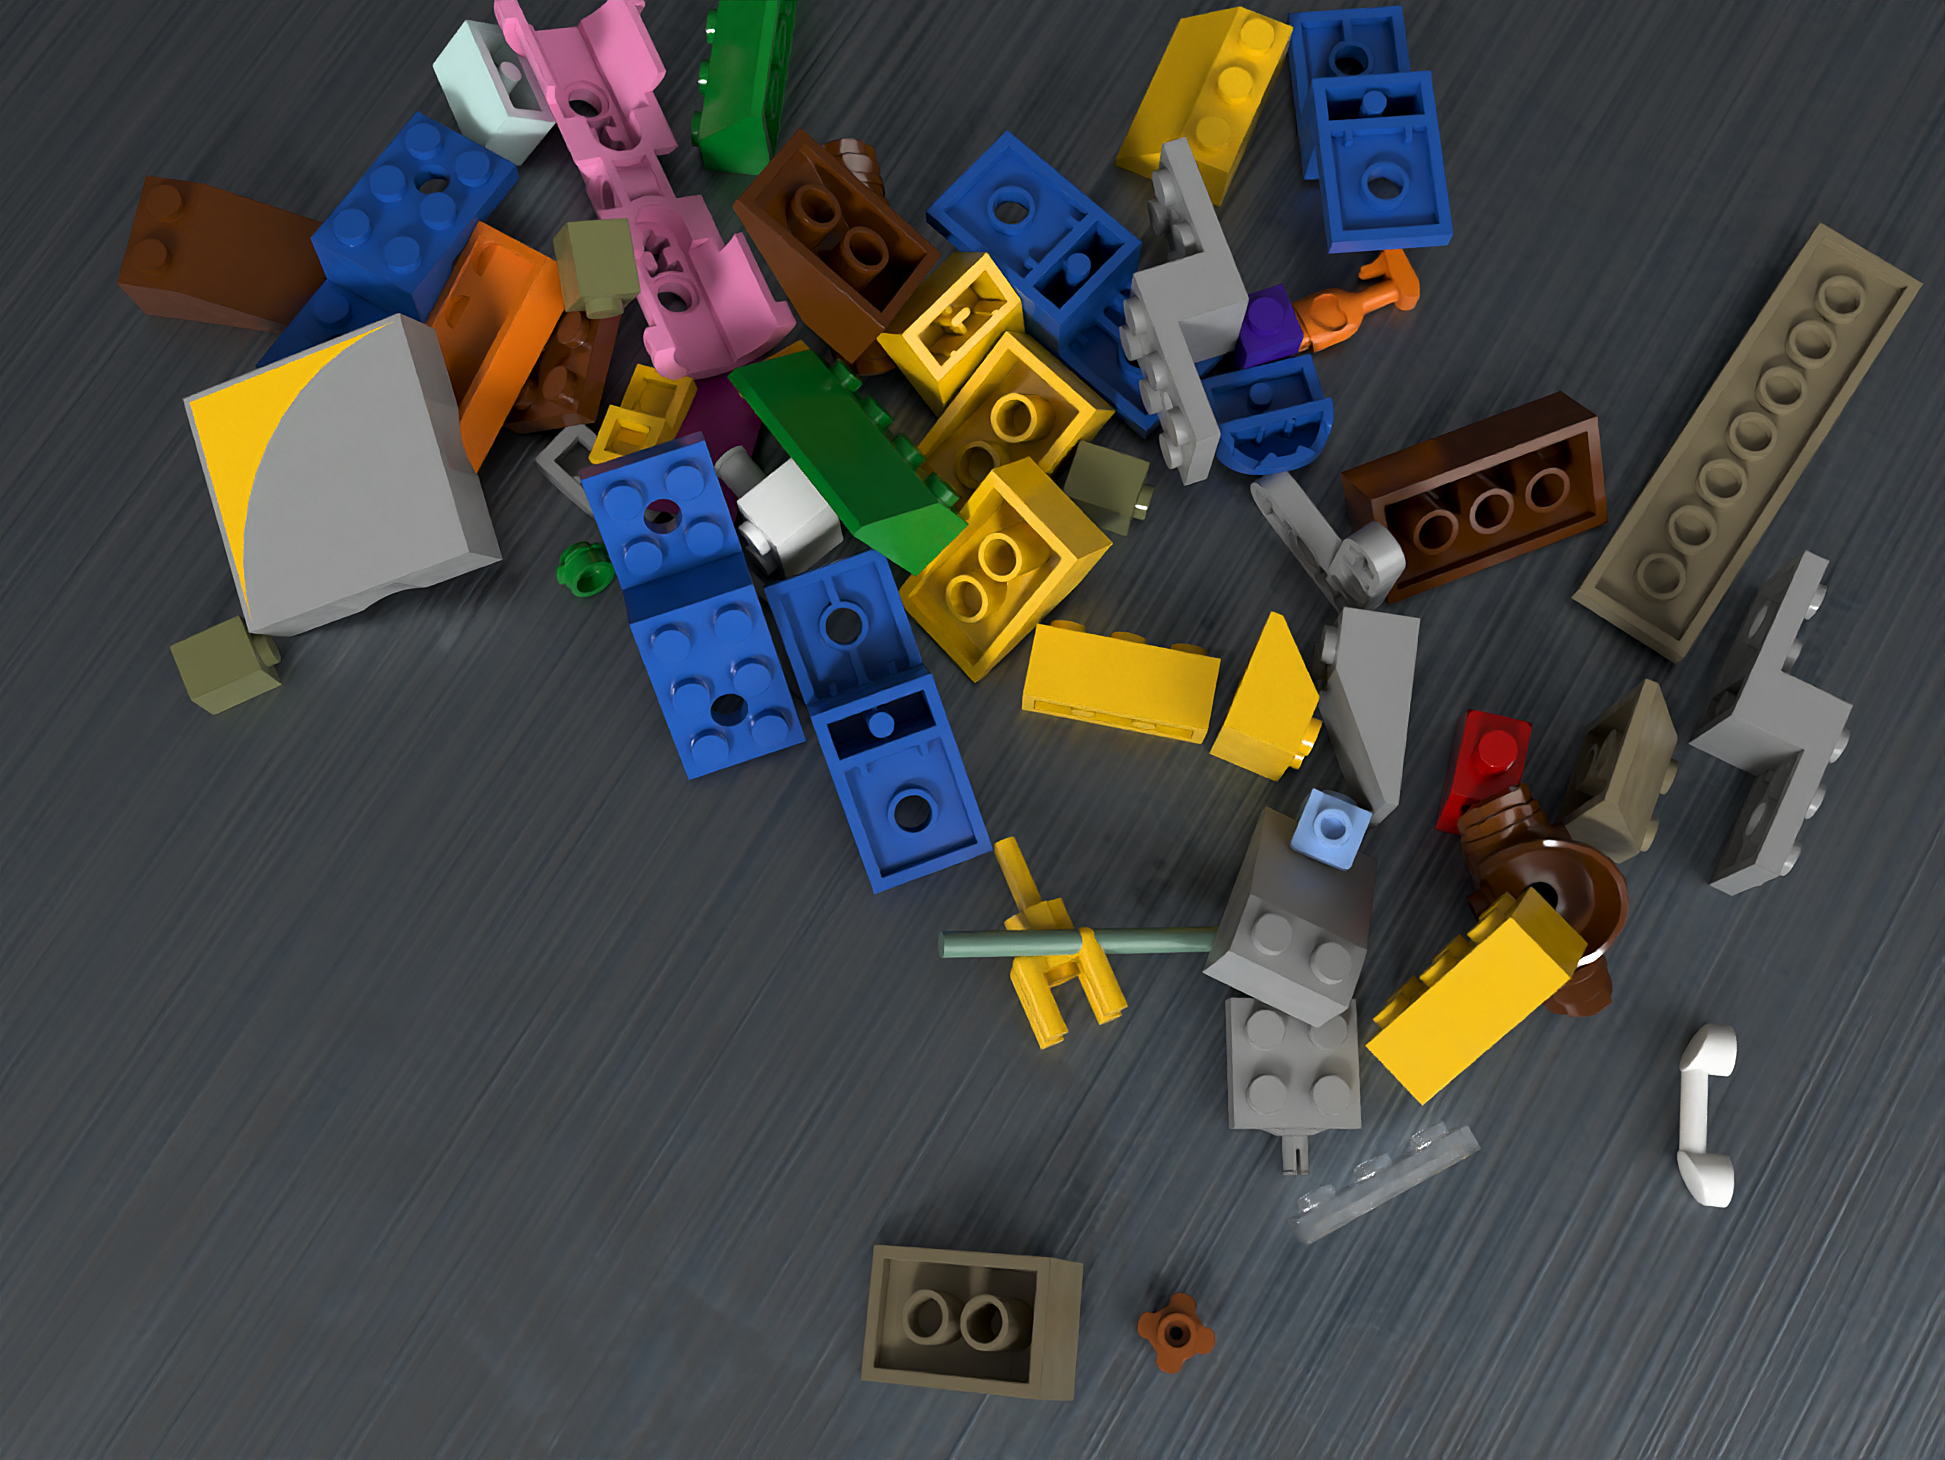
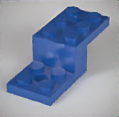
[1286,5,1453,254]
[255,111,519,369]
[926,130,1224,440]
[579,431,806,780]
[763,548,993,894]

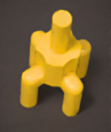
[992,836,1128,1050]

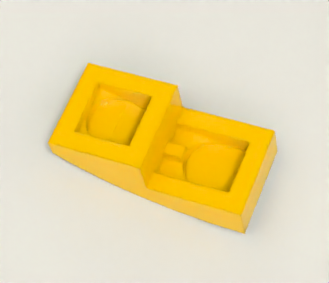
[588,364,698,464]

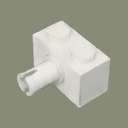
[714,446,843,579]

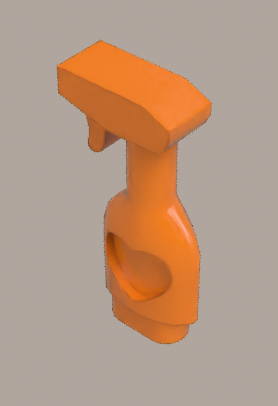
[1291,249,1420,353]

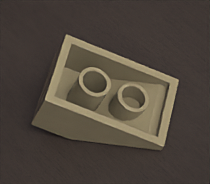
[1554,678,1679,864]
[860,1244,1084,1401]

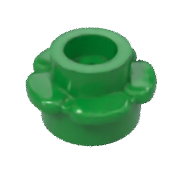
[556,541,615,597]

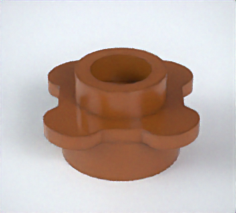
[1137,1292,1215,1374]

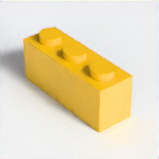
[1022,620,1221,744]

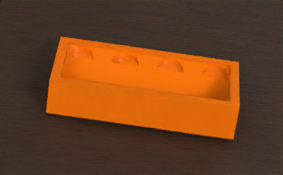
[425,221,565,474]

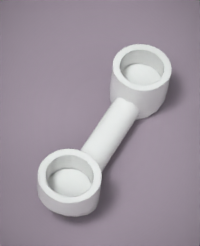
[1677,1023,1737,1208]

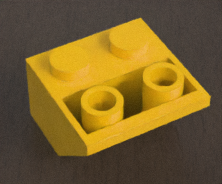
[876,252,1025,419]

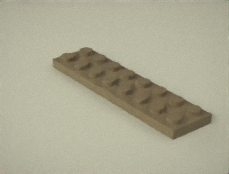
[1571,222,1923,664]

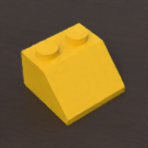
[1209,611,1323,782]

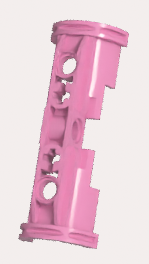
[494,0,796,380]

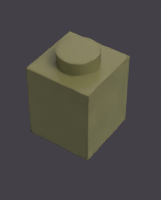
[553,218,641,319]
[1063,440,1156,537]
[169,615,282,715]

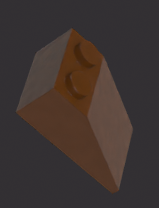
[732,127,942,364]
[117,175,327,333]

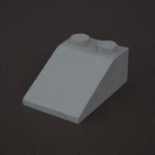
[1308,607,1420,829]
[1202,806,1377,1028]

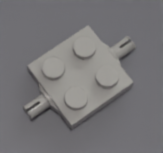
[1225,998,1362,1175]

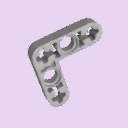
[1250,471,1406,614]

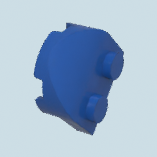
[1201,353,1334,475]

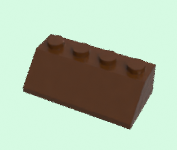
[1340,391,1608,605]

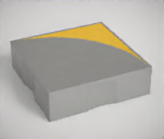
[183,313,503,637]

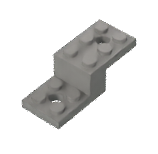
[1119,137,1249,486]
[1688,550,1853,896]

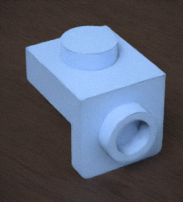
[1290,788,1373,871]

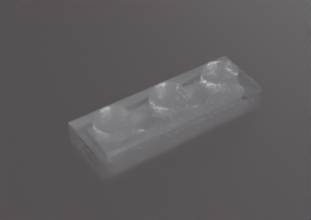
[1286,1121,1481,1244]

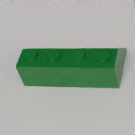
[691,0,798,175]
[727,349,969,576]

